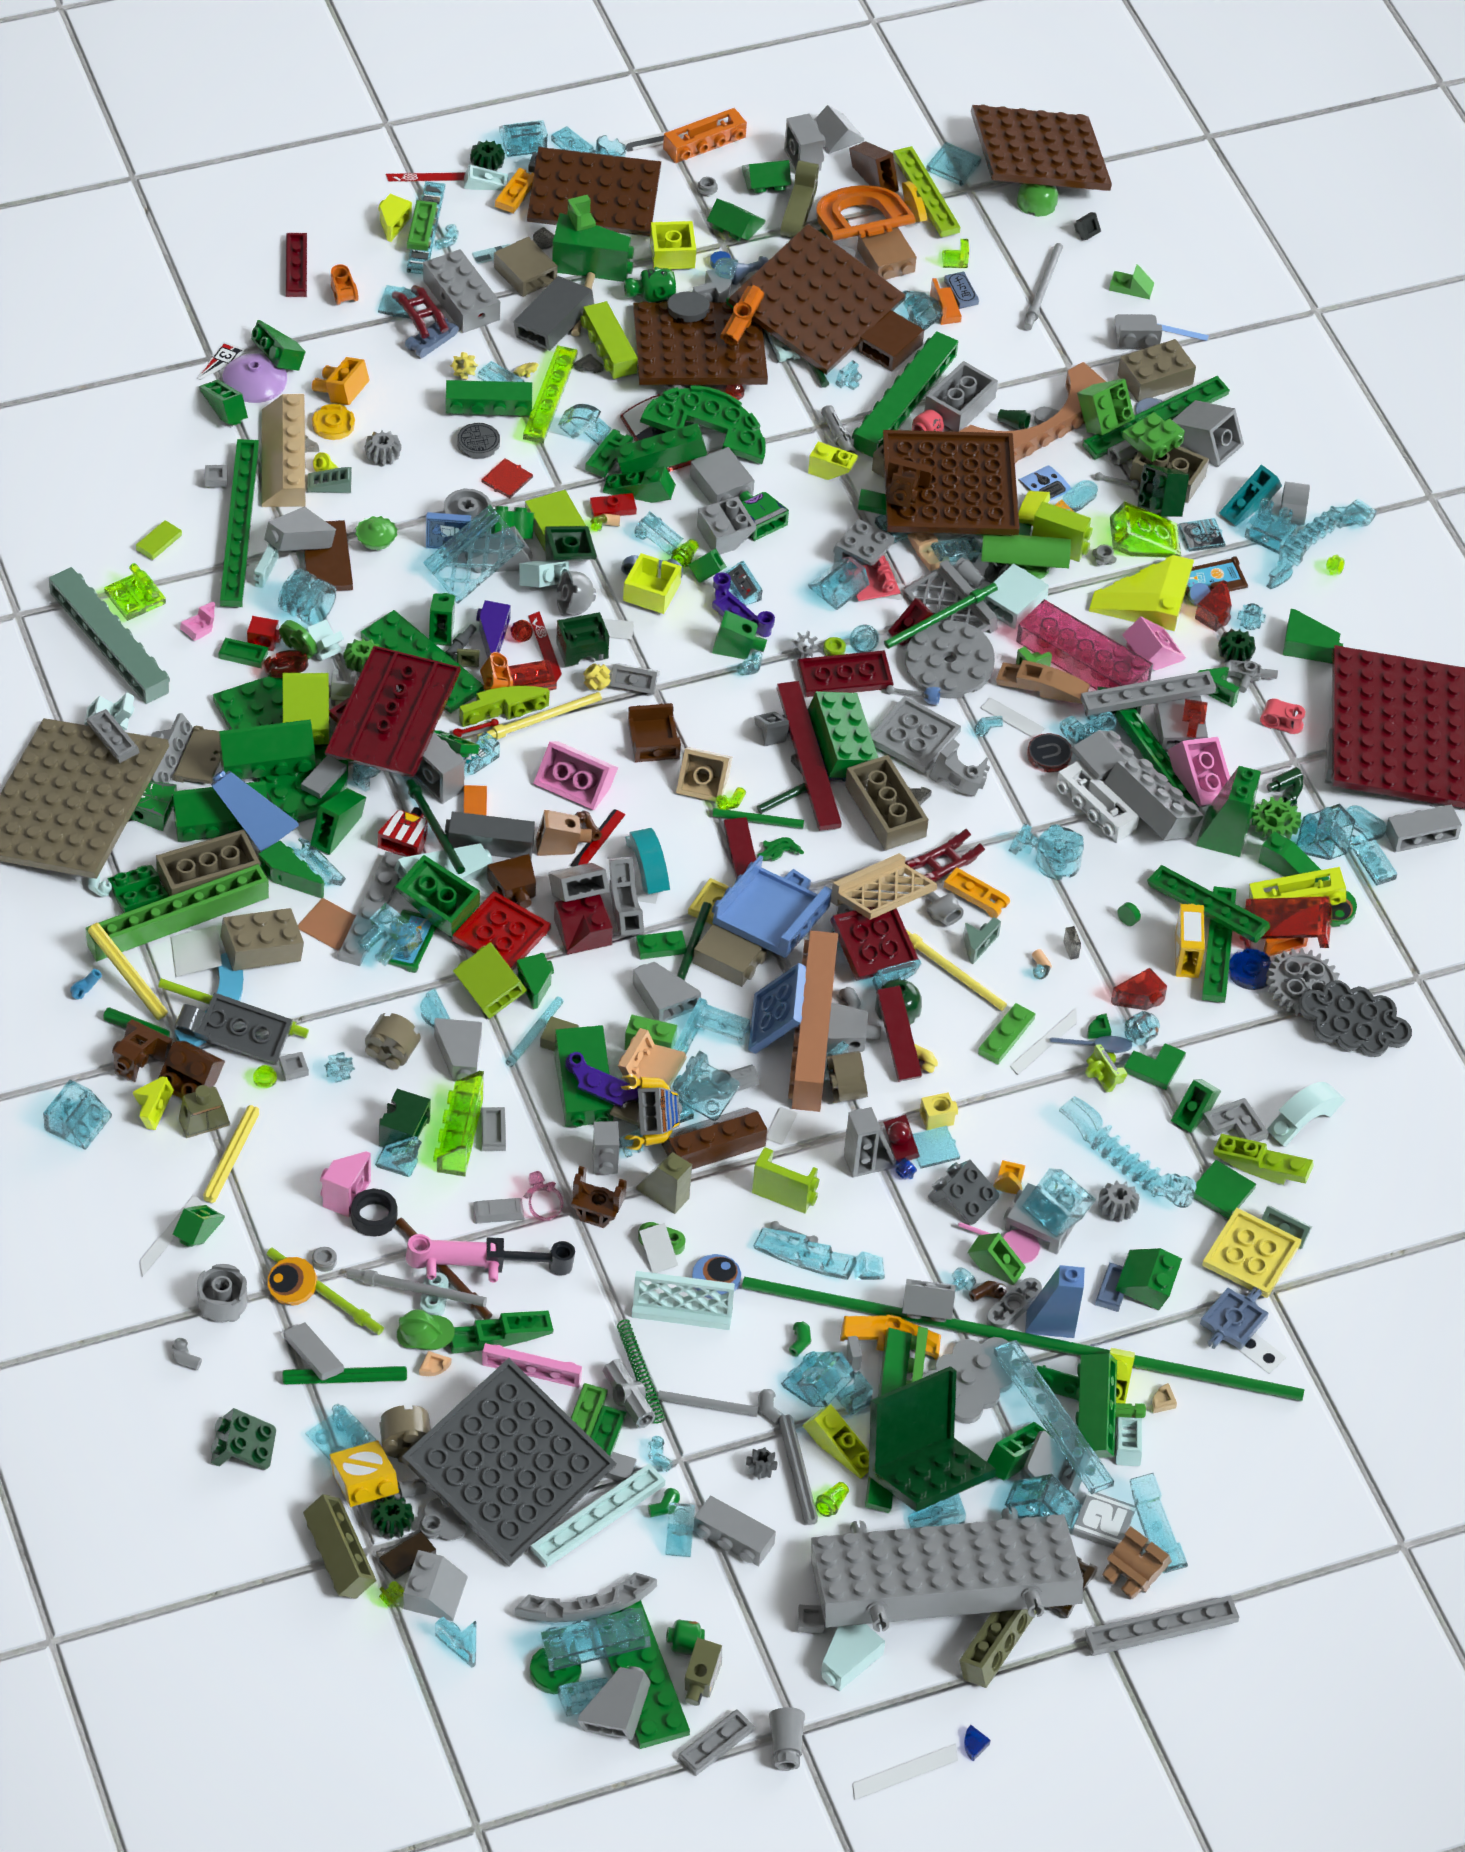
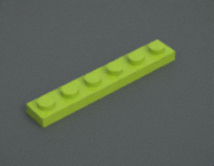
[893,146,961,237]

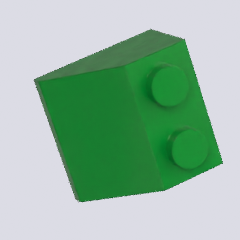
[741,160,792,193]
[707,198,766,241]
[1115,1248,1183,1310]

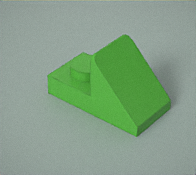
[1109,264,1154,300]

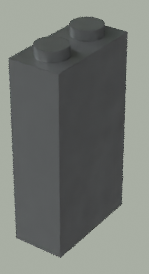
[513,276,594,351]
[445,811,535,860]

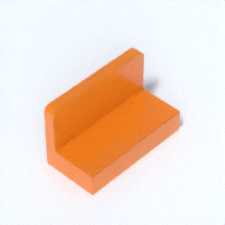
[930,278,962,325]

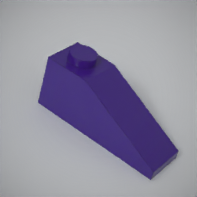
[476,600,511,658]

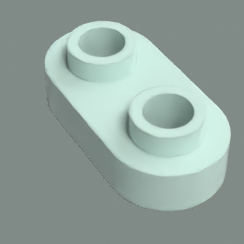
[420,1272,449,1316]

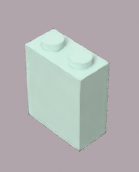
[983,564,1049,629]

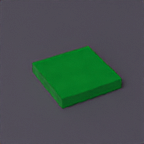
[1189,1160,1256,1219]

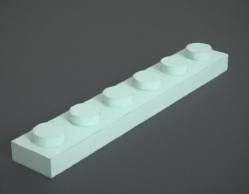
[531,1463,666,1568]

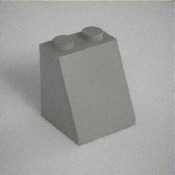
[1173,400,1244,467]

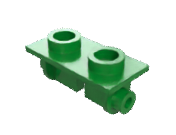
[1032,1365,1080,1400]

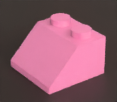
[1122,616,1186,670]
[320,1151,371,1217]

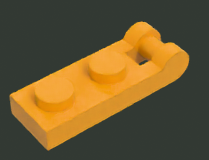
[495,168,534,214]
[943,867,1010,918]

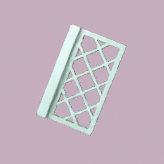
[632,1271,735,1330]

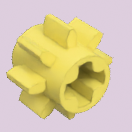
[450,352,478,379]
[583,663,611,691]

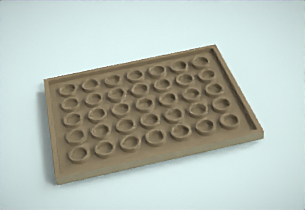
[0,718,169,879]

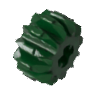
[470,139,505,171]
[1218,628,1256,662]
[371,1495,414,1539]

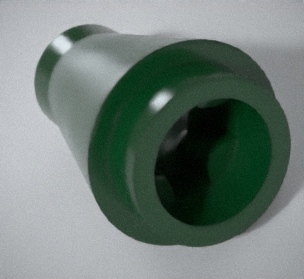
[997,409,1031,430]

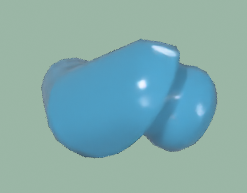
[70,969,102,999]

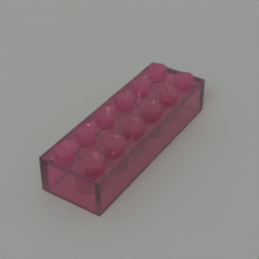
[1016,599,1153,690]

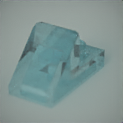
[375,1136,422,1177]
[665,1503,695,1557]
[435,1617,477,1668]

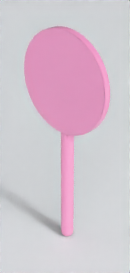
[958,1222,1040,1263]

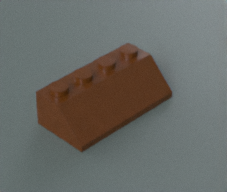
[661,1107,767,1170]

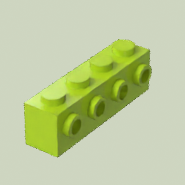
[581,301,638,379]

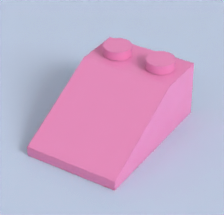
[1168,737,1230,807]

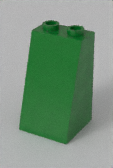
[552,213,634,282]
[1196,766,1261,857]
[554,1025,614,1127]

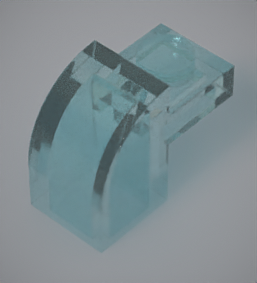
[558,404,612,446]

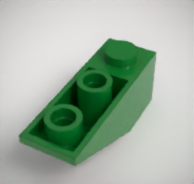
[251,320,306,371]
[603,466,676,503]
[258,840,325,899]

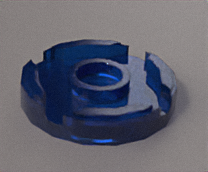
[1228,948,1272,990]

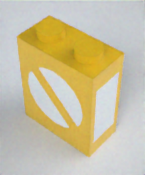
[1175,904,1205,978]
[329,1440,399,1507]

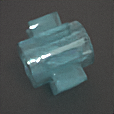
[1237,603,1266,630]
[324,1052,355,1083]

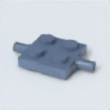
[1200,1287,1269,1350]

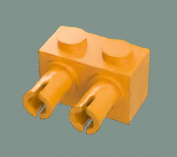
[312,357,370,405]

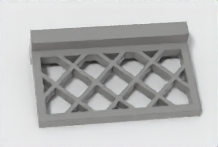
[903,559,998,633]

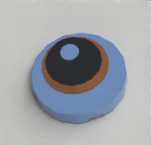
[692,1254,741,1299]

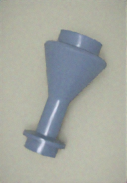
[726,256,769,285]

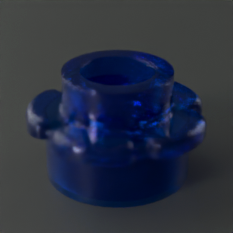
[895,1158,917,1180]

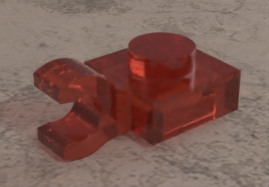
[1182,699,1208,738]

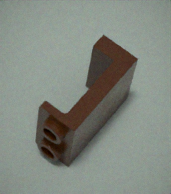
[628,703,681,763]

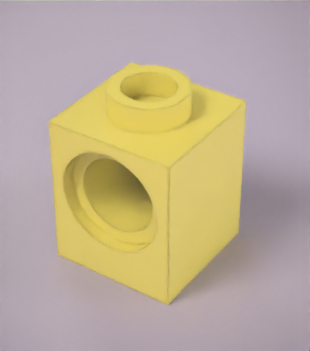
[919,1092,958,1131]

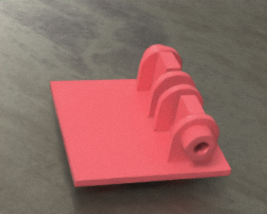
[845,556,901,601]

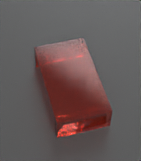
[1239,897,1333,950]

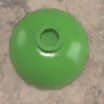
[1017,183,1058,217]

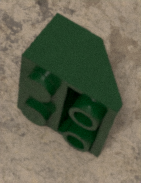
[1137,464,1189,517]

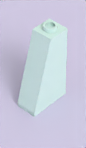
[394,843,493,882]

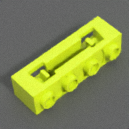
[1249,867,1346,918]

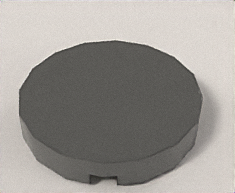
[667,291,710,322]

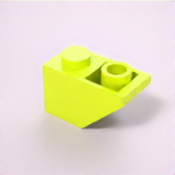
[808,441,858,480]
[1110,1348,1135,1403]

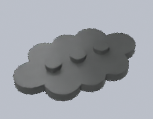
[1298,980,1412,1057]

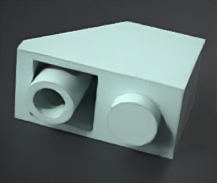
[519,560,569,588]

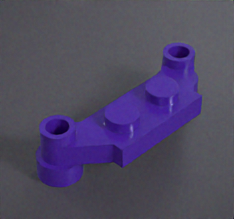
[712,572,775,637]
[565,1052,639,1108]

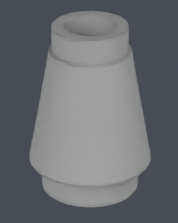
[953,557,985,588]

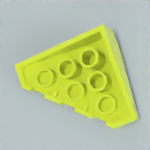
[1089,555,1194,631]

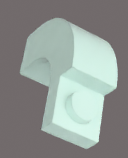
[1267,1082,1346,1147]

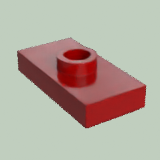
[590,493,637,519]

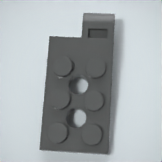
[174,992,293,1065]

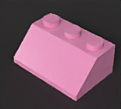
[533,741,618,810]

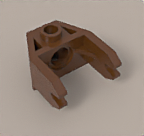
[571,1166,627,1228]

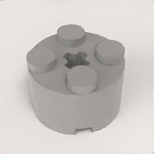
[197,1264,248,1322]

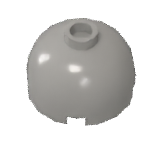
[557,571,596,615]

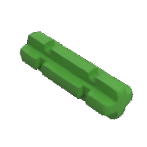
[1115,1403,1146,1418]

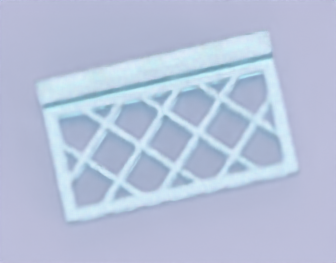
[423,505,525,604]

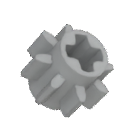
[791,630,819,658]

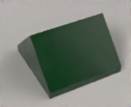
[545,526,597,561]

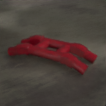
[392,285,449,339]
[905,828,986,882]

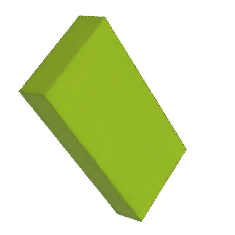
[136,520,182,560]

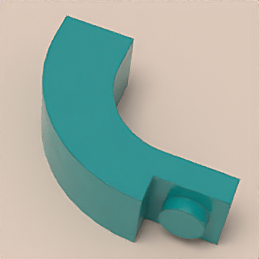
[625,828,670,894]

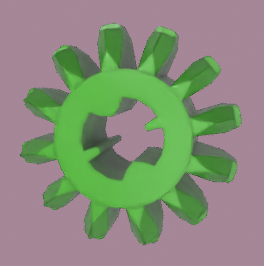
[343,637,379,673]

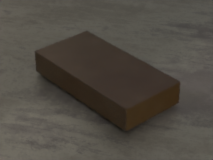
[379,1531,436,1580]

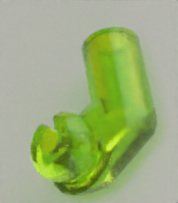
[716,787,746,810]

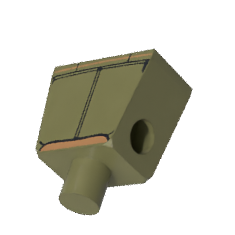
[179,1085,230,1138]

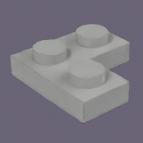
[1203,1098,1269,1142]

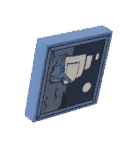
[426,512,471,551]

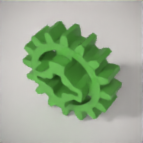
[1252,797,1302,839]

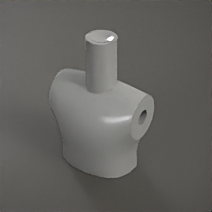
[926,892,964,926]

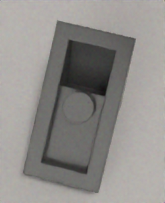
[754,712,789,746]

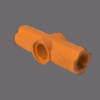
[720,285,764,346]

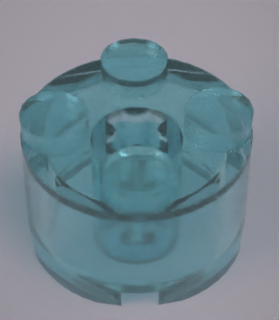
[1035,824,1084,880]

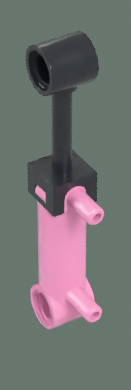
[406,1234,576,1283]

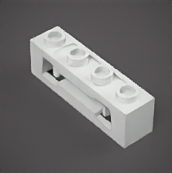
[1056,760,1139,843]

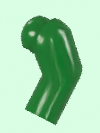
[789,1321,812,1357]
[648,1488,680,1518]

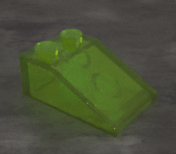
[1110,501,1181,558]

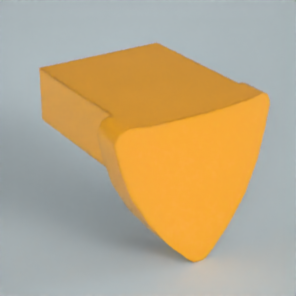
[993,1160,1026,1194]

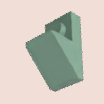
[963,917,1001,964]

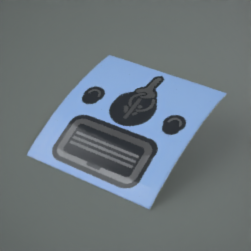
[1019,465,1072,501]

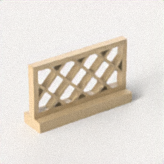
[831,853,937,920]

